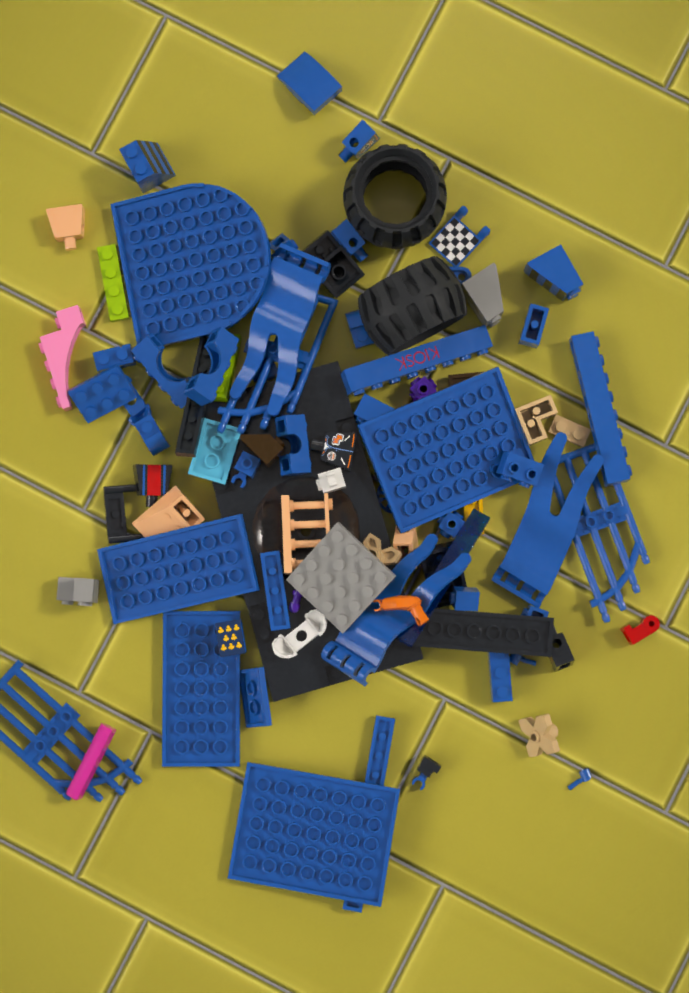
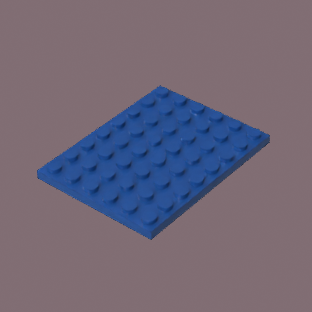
[357,367,534,533]
[227,762,401,907]

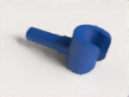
[509,654,536,666]
[567,768,591,790]

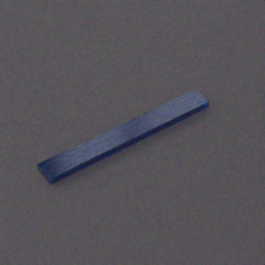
[396,509,490,648]

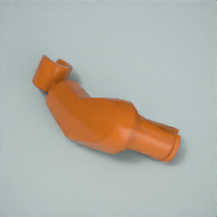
[373,595,429,626]

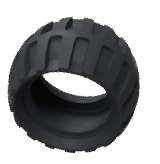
[343,144,447,249]
[358,256,467,356]

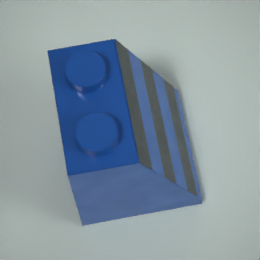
[119,140,176,194]
[524,244,584,301]

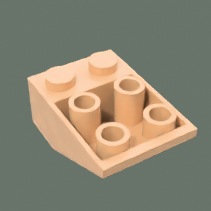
[132,485,205,537]

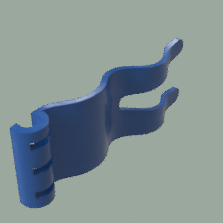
[229,243,331,416]
[491,432,604,608]
[321,534,471,687]

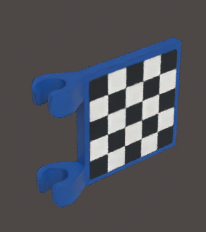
[429,206,490,267]

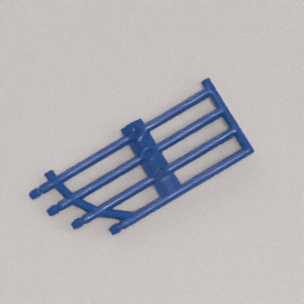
[217,294,339,434]
[553,444,650,623]
[0,659,143,802]

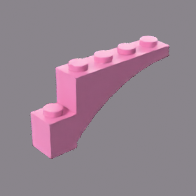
[39,305,86,411]

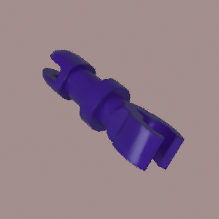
[289,589,303,613]

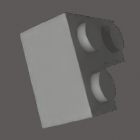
[56,577,100,606]

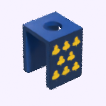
[215,619,247,657]

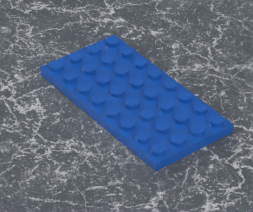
[97,514,260,624]
[162,611,241,767]

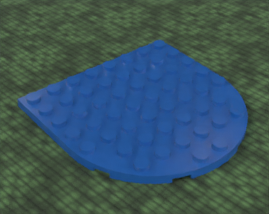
[110,183,271,346]

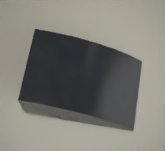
[302,230,365,299]
[421,540,467,608]

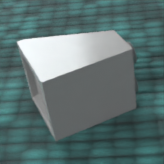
[461,263,504,328]

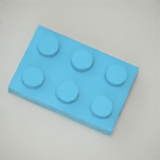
[188,418,241,485]

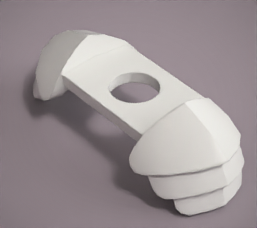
[272,609,327,659]

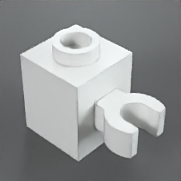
[316,468,346,493]

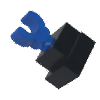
[412,755,441,790]

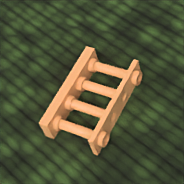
[281,493,333,575]

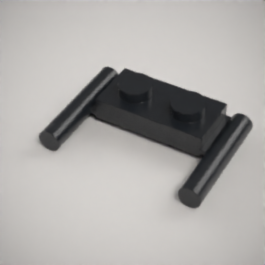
[103,484,145,544]

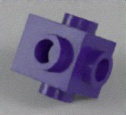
[409,376,437,401]

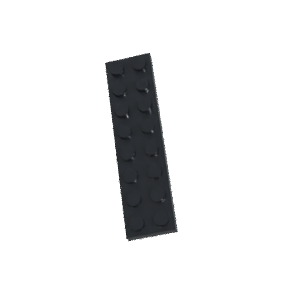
[394,608,554,657]

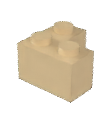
[515,395,558,446]

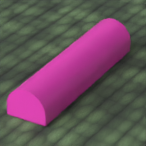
[66,723,116,800]

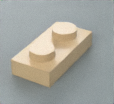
[548,415,591,448]

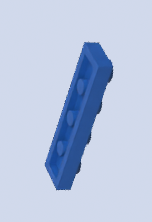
[260,551,291,631]

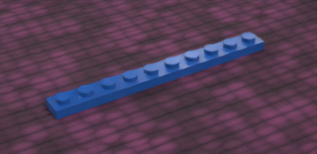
[342,715,395,913]

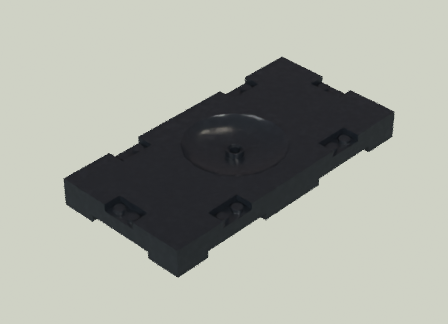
[203,361,424,702]

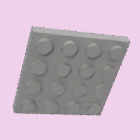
[286,522,396,634]

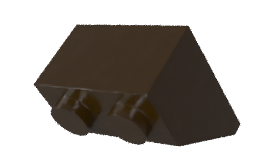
[239,434,285,468]

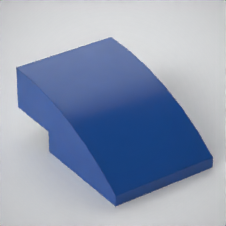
[277,51,342,115]

